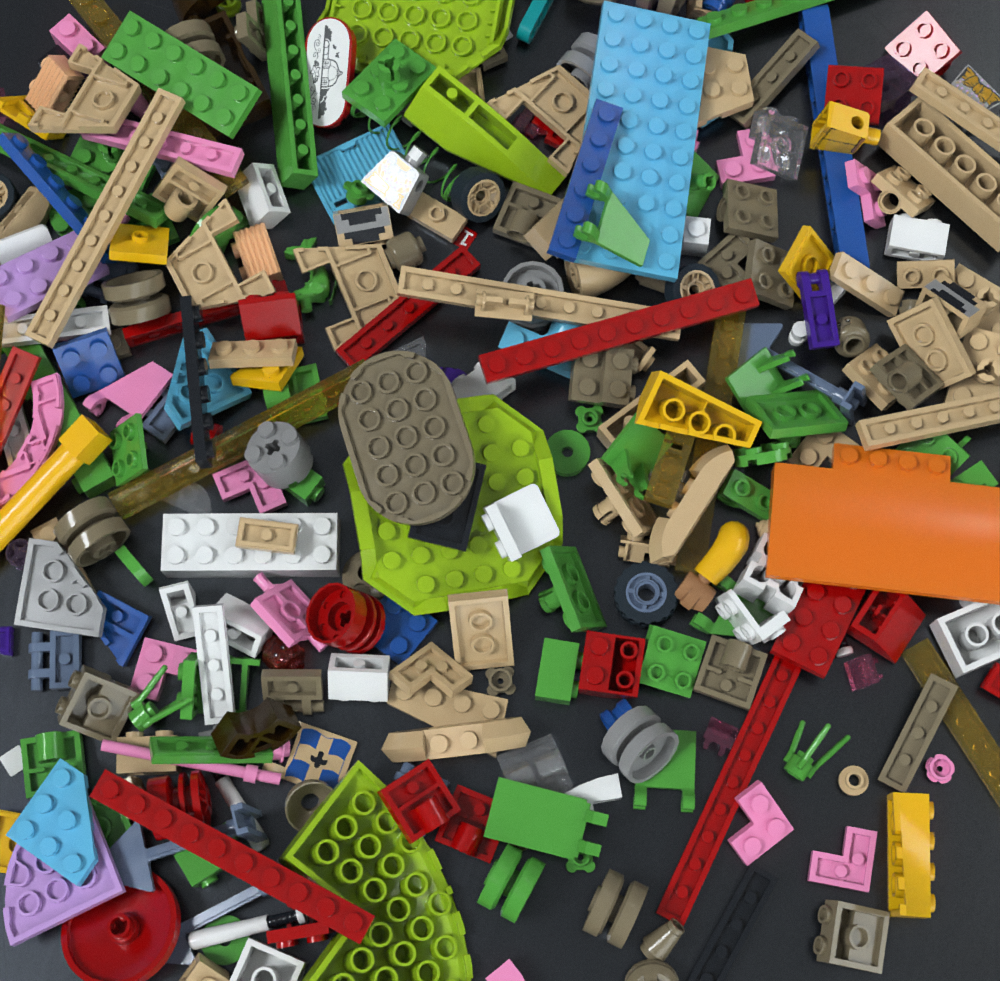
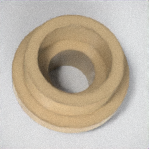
[838,765,869,796]

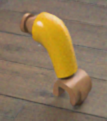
[674,521,750,612]

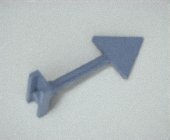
[715,323,867,426]
[110,802,268,892]
[166,862,282,965]

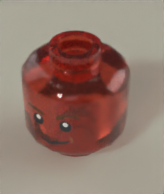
[262,635,306,669]

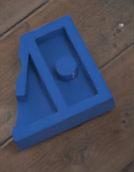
[97,590,152,667]

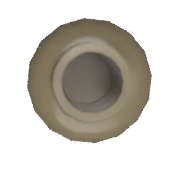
[383,231,426,272]
[834,316,870,358]

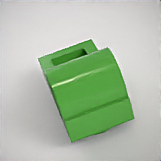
[716,469,770,520]

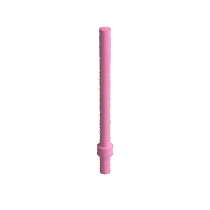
[100,739,282,785]

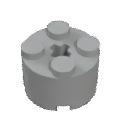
[244,421,313,489]

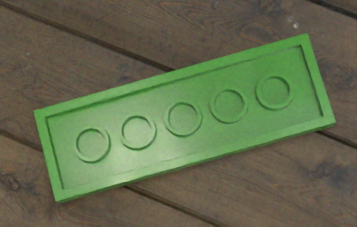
[101,11,262,140]

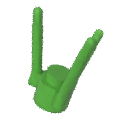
[128,665,194,732]
[783,720,851,782]

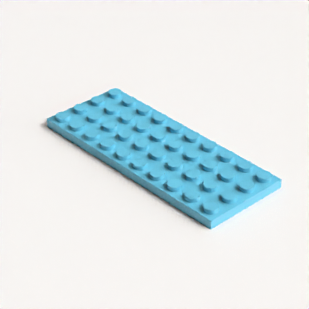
[564,0,711,283]

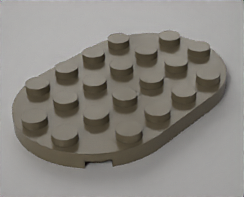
[338,351,476,526]

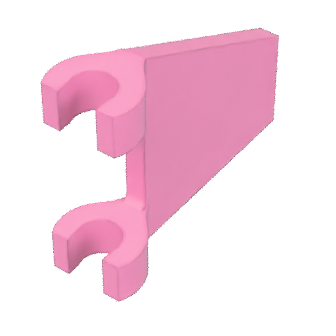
[82,361,173,427]

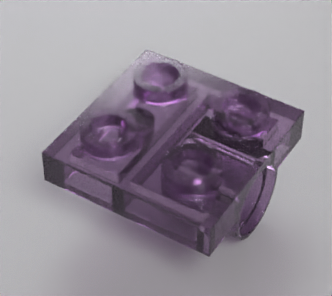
[864,53,917,115]

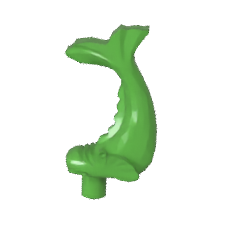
[284,237,330,313]

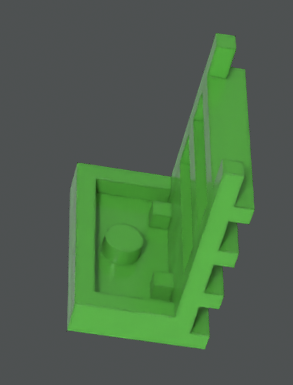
[176,652,261,720]

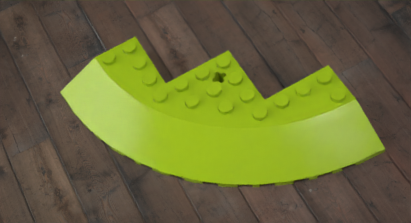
[277,760,473,981]

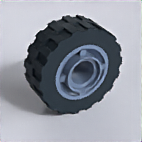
[614,561,678,629]

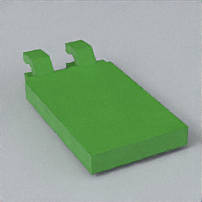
[484,777,609,860]

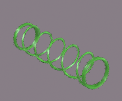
[350,105,460,202]

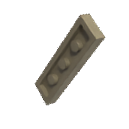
[729,28,820,129]
[877,673,959,793]

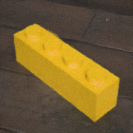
[634,370,762,448]
[887,792,936,919]

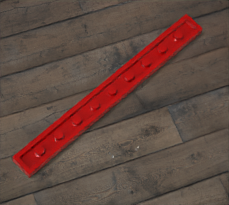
[478,278,760,385]
[655,655,801,927]
[89,769,376,944]

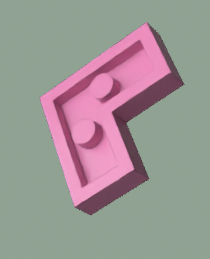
[715,126,776,190]
[845,159,887,229]
[212,460,288,513]
[130,637,197,702]
[727,780,794,866]
[807,826,877,893]

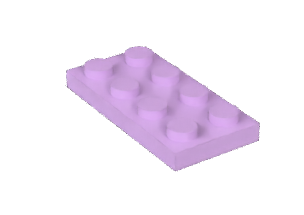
[0,231,110,323]

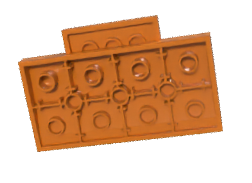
[765,443,1000,605]

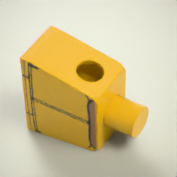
[809,101,881,154]

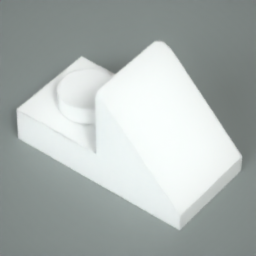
[159,581,196,641]

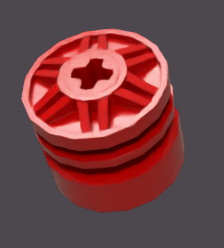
[306,582,386,654]
[146,770,212,841]

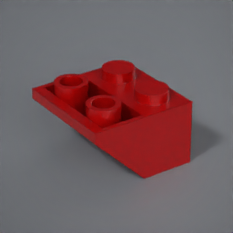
[238,291,305,344]
[846,590,926,664]
[578,630,646,698]

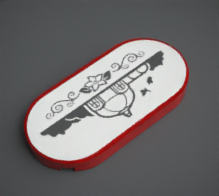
[305,17,357,129]

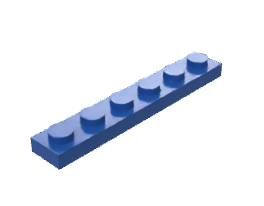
[547,99,623,263]
[0,132,118,264]

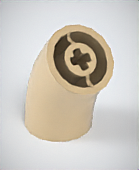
[564,261,631,297]

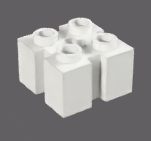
[733,532,804,615]

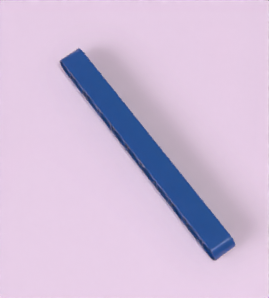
[798,4,870,269]

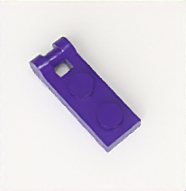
[796,269,840,350]

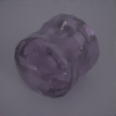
[5,539,28,571]

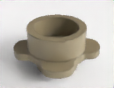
[485,666,516,696]

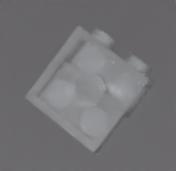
[748,107,809,181]

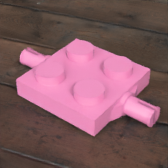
[250,572,328,653]

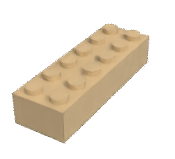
[877,97,1000,252]

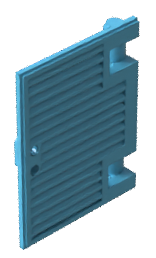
[312,123,405,225]

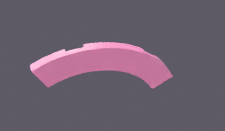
[0,373,64,509]

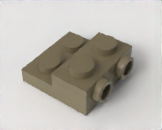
[568,347,639,409]
[55,665,140,741]
[813,899,890,974]

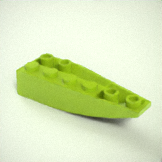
[403,66,565,195]

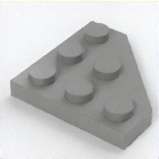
[14,538,107,638]

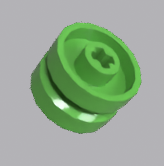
[477,843,546,924]

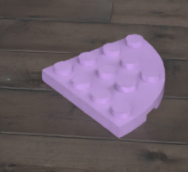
[3,796,126,947]

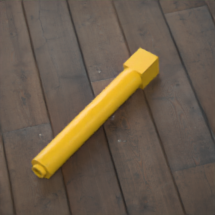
[0,414,113,552]

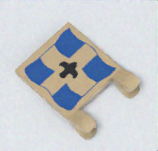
[262,721,358,789]

